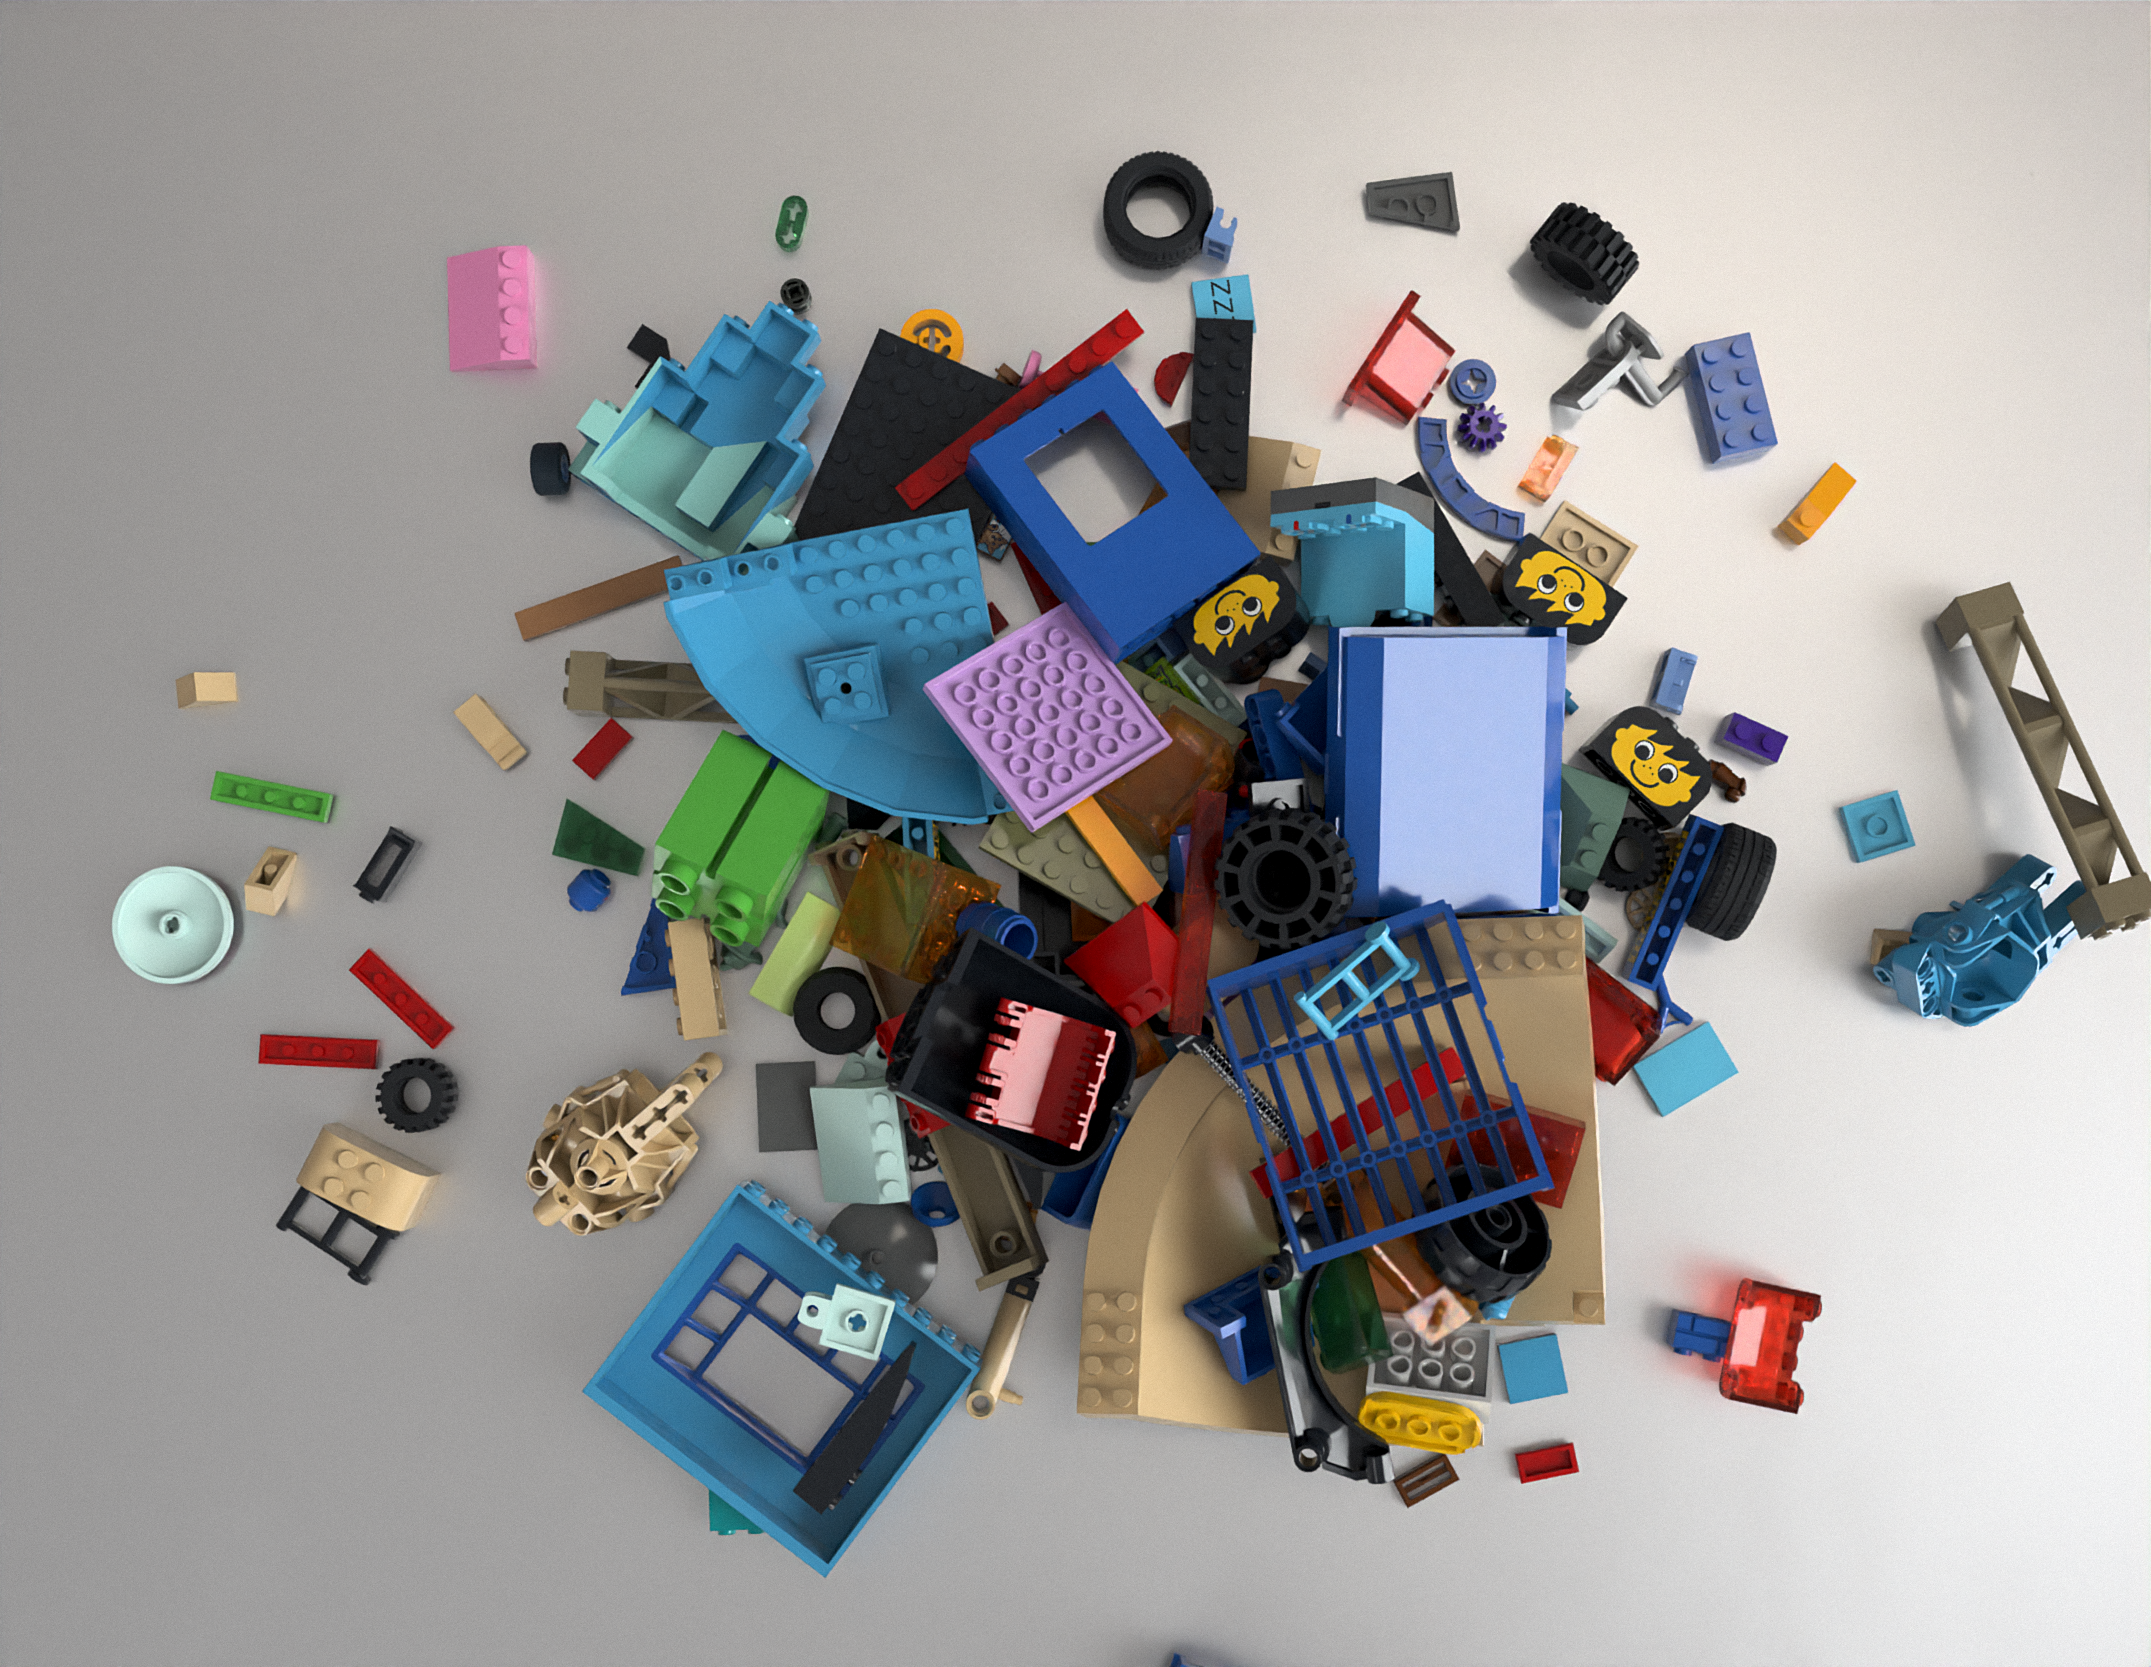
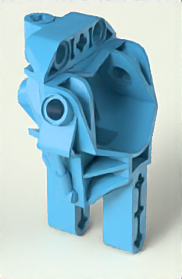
[1873,854,2086,1027]

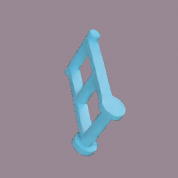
[1294,921,1420,1040]

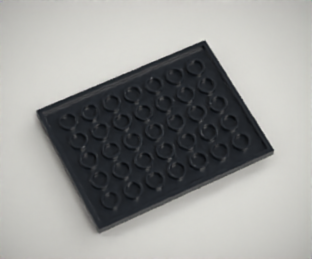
[794,328,1021,545]

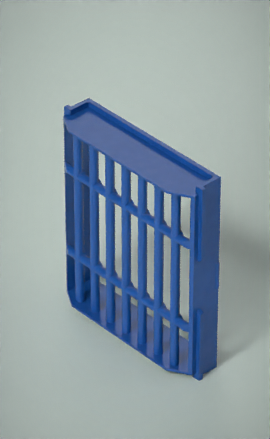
[1205,899,1555,1272]

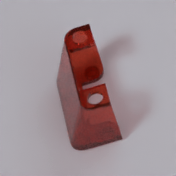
[1719,1278,1822,1414]

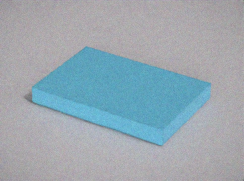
[1631,1021,1739,1117]

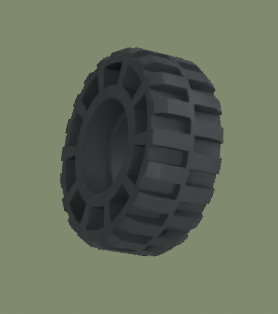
[1214,808,1358,950]

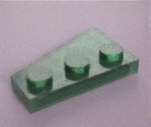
[552,798,646,877]

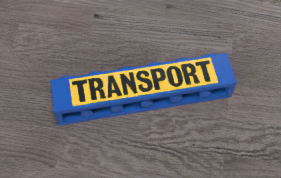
[1621,814,1725,992]

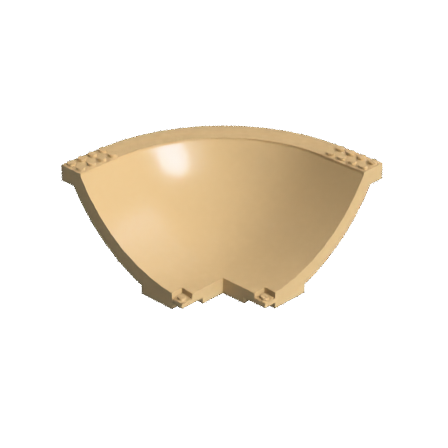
[1077,915,1606,1447]

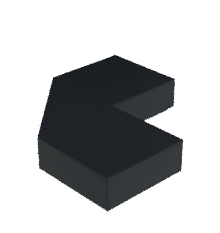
[627,324,671,389]

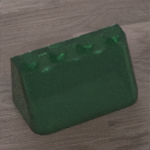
[1311,1236,1394,1374]

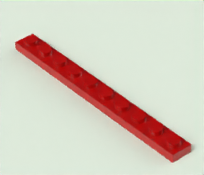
[895,309,1145,512]

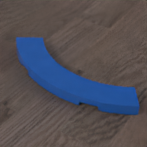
[1416,417,1525,542]

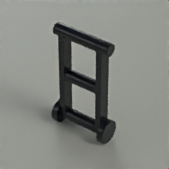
[275,1186,400,1286]

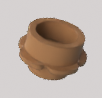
[995,363,1021,387]

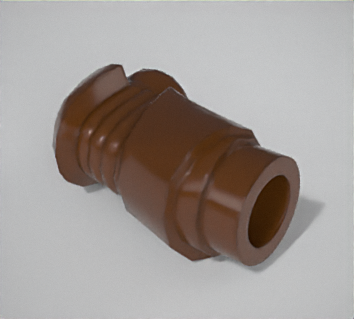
[1708,759,1747,803]

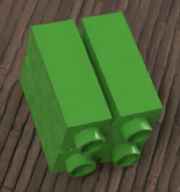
[651,730,830,947]

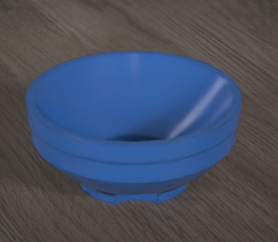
[910,1181,960,1228]

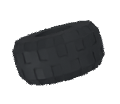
[793,967,881,1055]

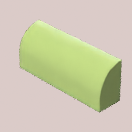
[748,892,845,1017]

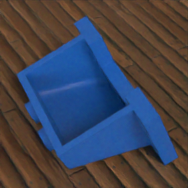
[1184,1265,1319,1385]

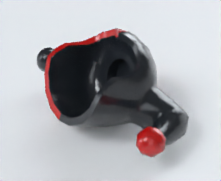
[1229,729,1265,807]

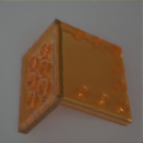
[829,834,1001,985]

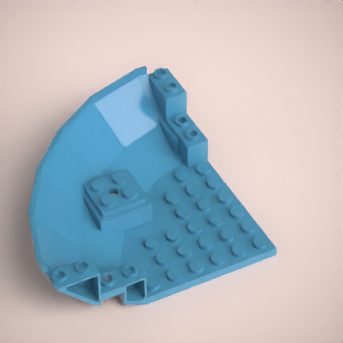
[663,509,1014,825]

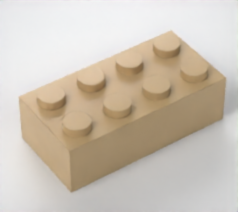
[665,917,728,1041]

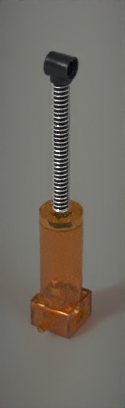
[1171,1012,1480,1347]

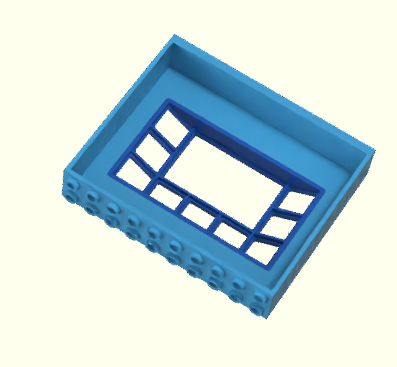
[582,1179,983,1578]

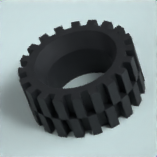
[1530,202,1639,305]

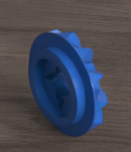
[1449,359,1496,406]

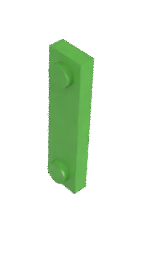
[210,771,333,823]

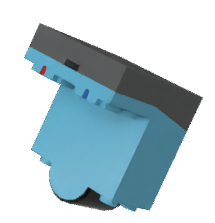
[1270,477,1434,629]

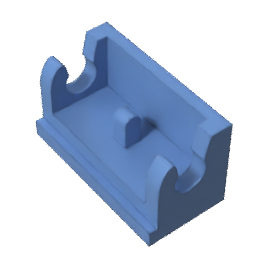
[1202,207,1237,264]
[1649,647,1698,715]

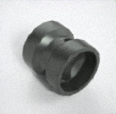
[780,278,812,315]

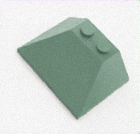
[1560,763,1630,893]

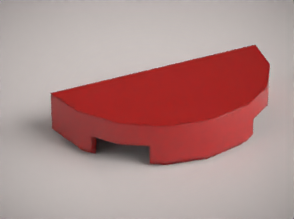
[1154,352,1194,408]

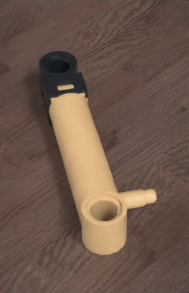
[966,1263,1046,1420]

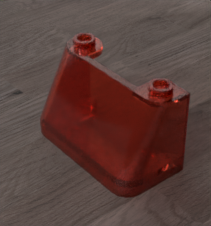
[1585,956,1662,1086]

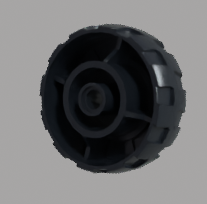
[1411,1161,1552,1304]

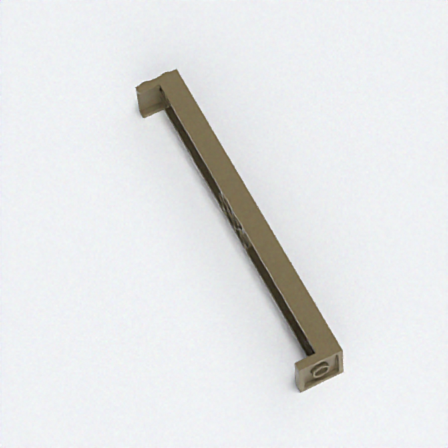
[807,829,1049,1292]

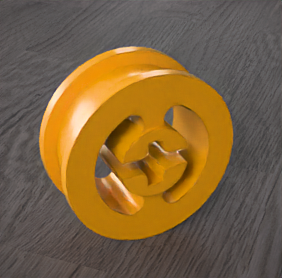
[900,309,964,363]

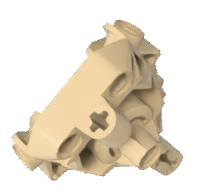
[525,1052,723,1236]

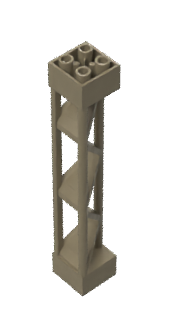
[1935,582,2151,941]
[563,650,852,724]

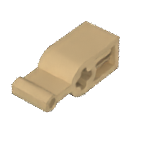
[453,693,528,771]

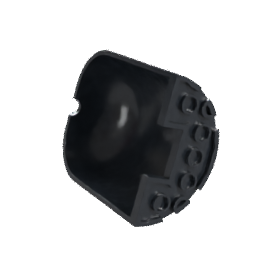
[885,927,1137,1173]

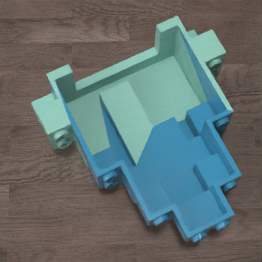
[568,301,826,574]

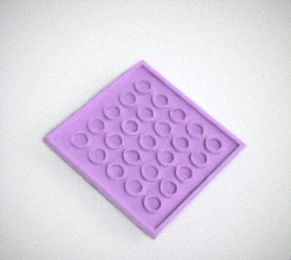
[923,602,1173,833]

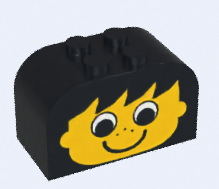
[1490,532,1628,651]
[1172,555,1310,683]
[1578,706,1712,831]

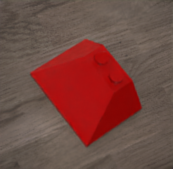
[1064,901,1206,1029]

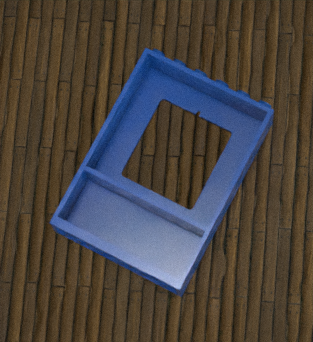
[965,361,1261,665]

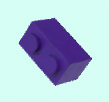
[1714,712,1789,766]

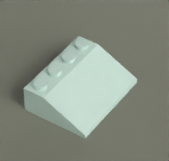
[810,1079,913,1204]

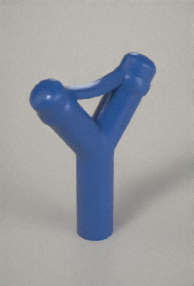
[1652,974,1693,1034]

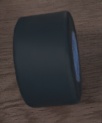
[530,442,571,496]

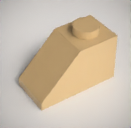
[244,846,297,916]

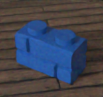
[1666,1308,1737,1363]

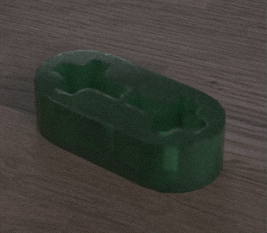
[775,195,809,252]

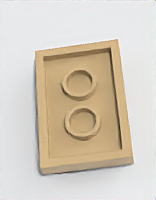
[1540,500,1639,588]

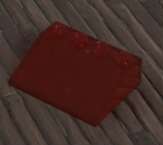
[1445,1088,1586,1209]

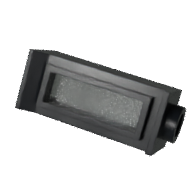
[353,826,423,904]

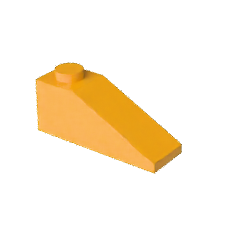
[1777,462,1857,545]

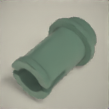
[816,812,848,844]

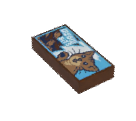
[976,513,1013,564]

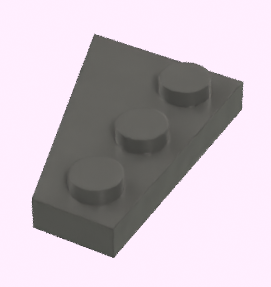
[1366,172,1460,231]

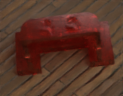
[1342,290,1456,426]

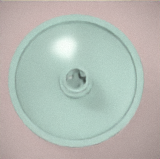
[112,866,234,984]

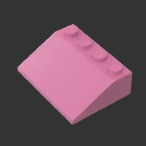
[447,245,537,372]

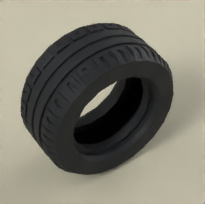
[1103,151,1214,270]
[1685,822,1777,941]

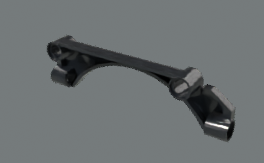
[1258,1205,1395,1484]

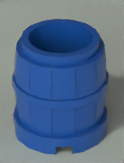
[955,901,1038,960]

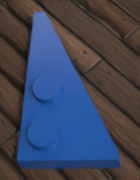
[621,898,677,996]

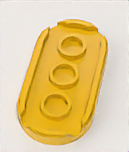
[1357,1391,1482,1455]

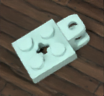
[834,1039,888,1084]
[798,1283,896,1361]

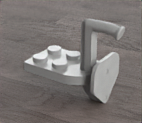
[1552,311,1689,411]

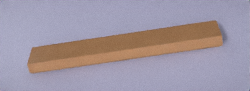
[514,555,683,642]

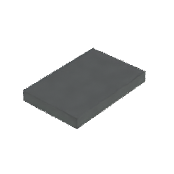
[756,1061,818,1152]

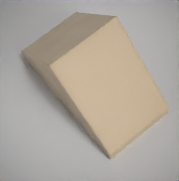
[176,672,238,709]

